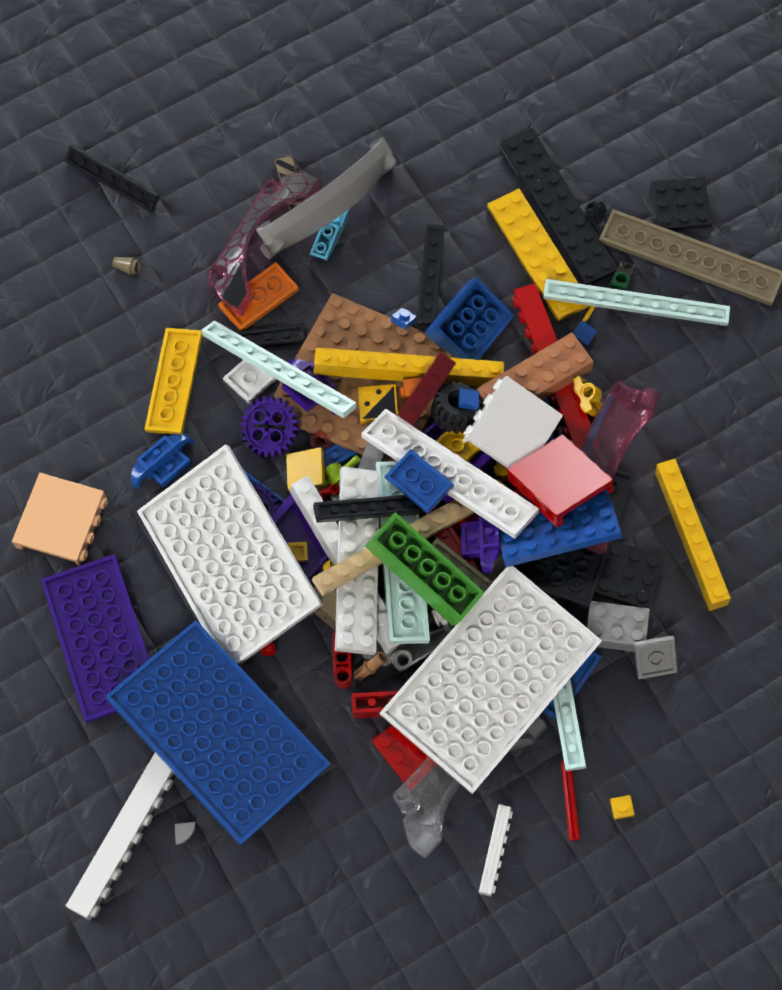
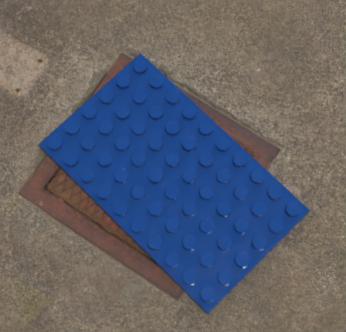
[105,620,331,846]

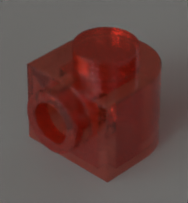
[310,430,334,451]

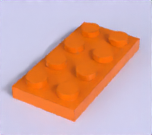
[218,262,299,332]

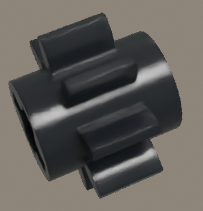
[584,201,607,223]

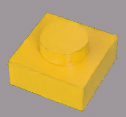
[493,461,508,482]
[287,542,308,563]
[610,795,635,820]

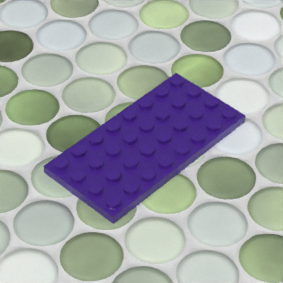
[41,554,149,723]

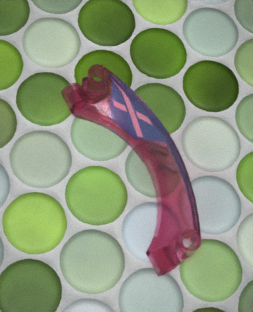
[580,381,661,554]

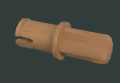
[354,652,387,681]

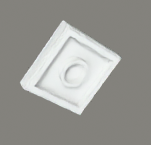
[223,360,276,404]

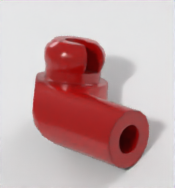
[317,484,339,501]

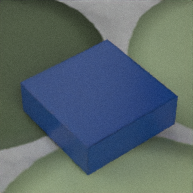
[573,321,597,347]
[459,388,479,410]

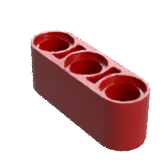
[332,630,353,689]

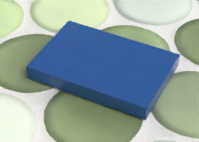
[384,449,454,514]

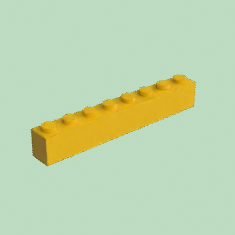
[655,459,731,611]

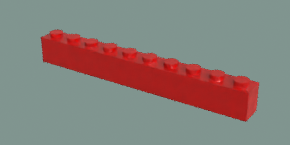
[511,283,599,456]

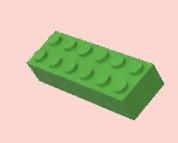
[365,512,485,626]

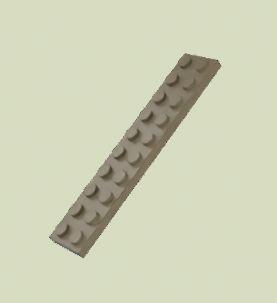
[599,209,782,306]

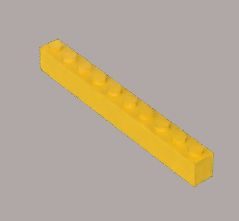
[313,348,504,387]

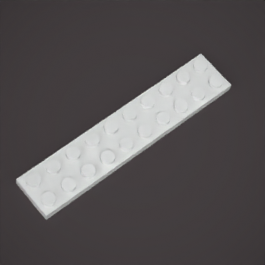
[361,409,539,539]
[335,467,380,655]

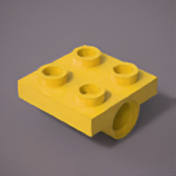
[573,376,607,419]

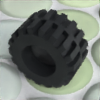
[430,382,482,434]

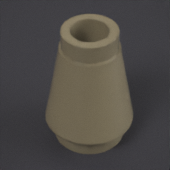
[112,257,141,275]

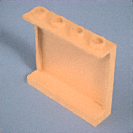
[12,473,108,566]

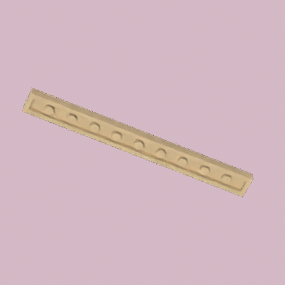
[312,500,475,596]

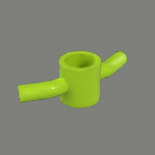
[315,455,361,490]

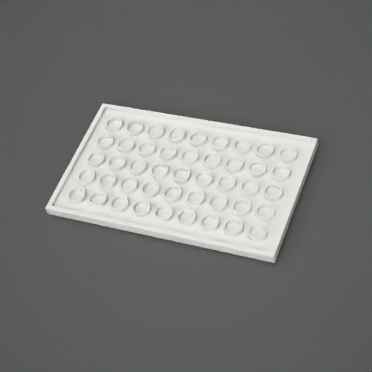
[137,444,323,665]
[380,566,602,794]

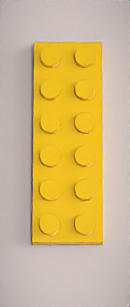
[145,328,203,435]

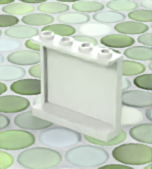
[462,376,563,468]

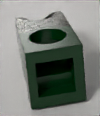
[610,260,636,291]

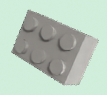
[587,601,649,652]

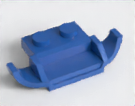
[131,433,195,490]

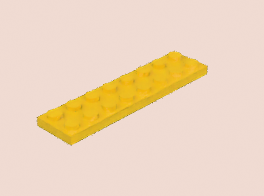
[487,189,589,322]

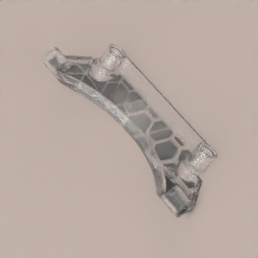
[393,717,547,858]

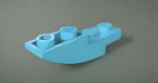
[310,208,351,261]

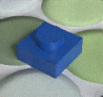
[391,308,417,330]

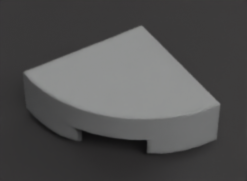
[175,822,196,845]

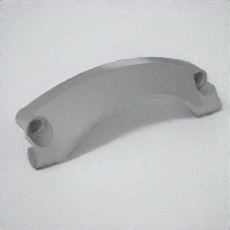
[256,137,396,259]

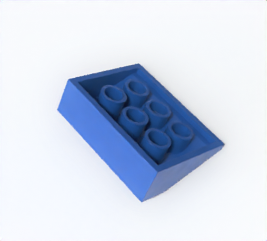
[424,277,515,360]

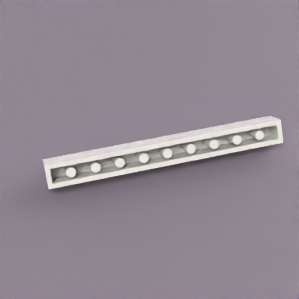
[290,476,405,656]
[66,753,175,921]

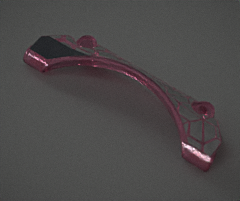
[207,172,324,317]

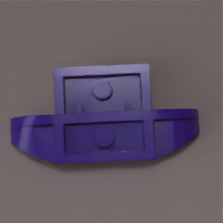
[281,359,338,415]
[461,516,501,573]

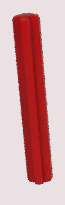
[561,761,580,841]

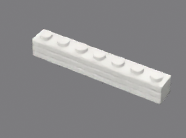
[479,804,513,896]

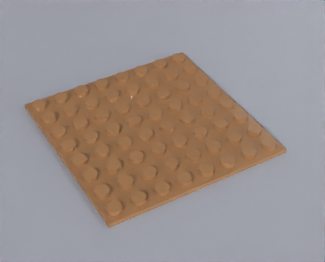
[273,293,456,462]

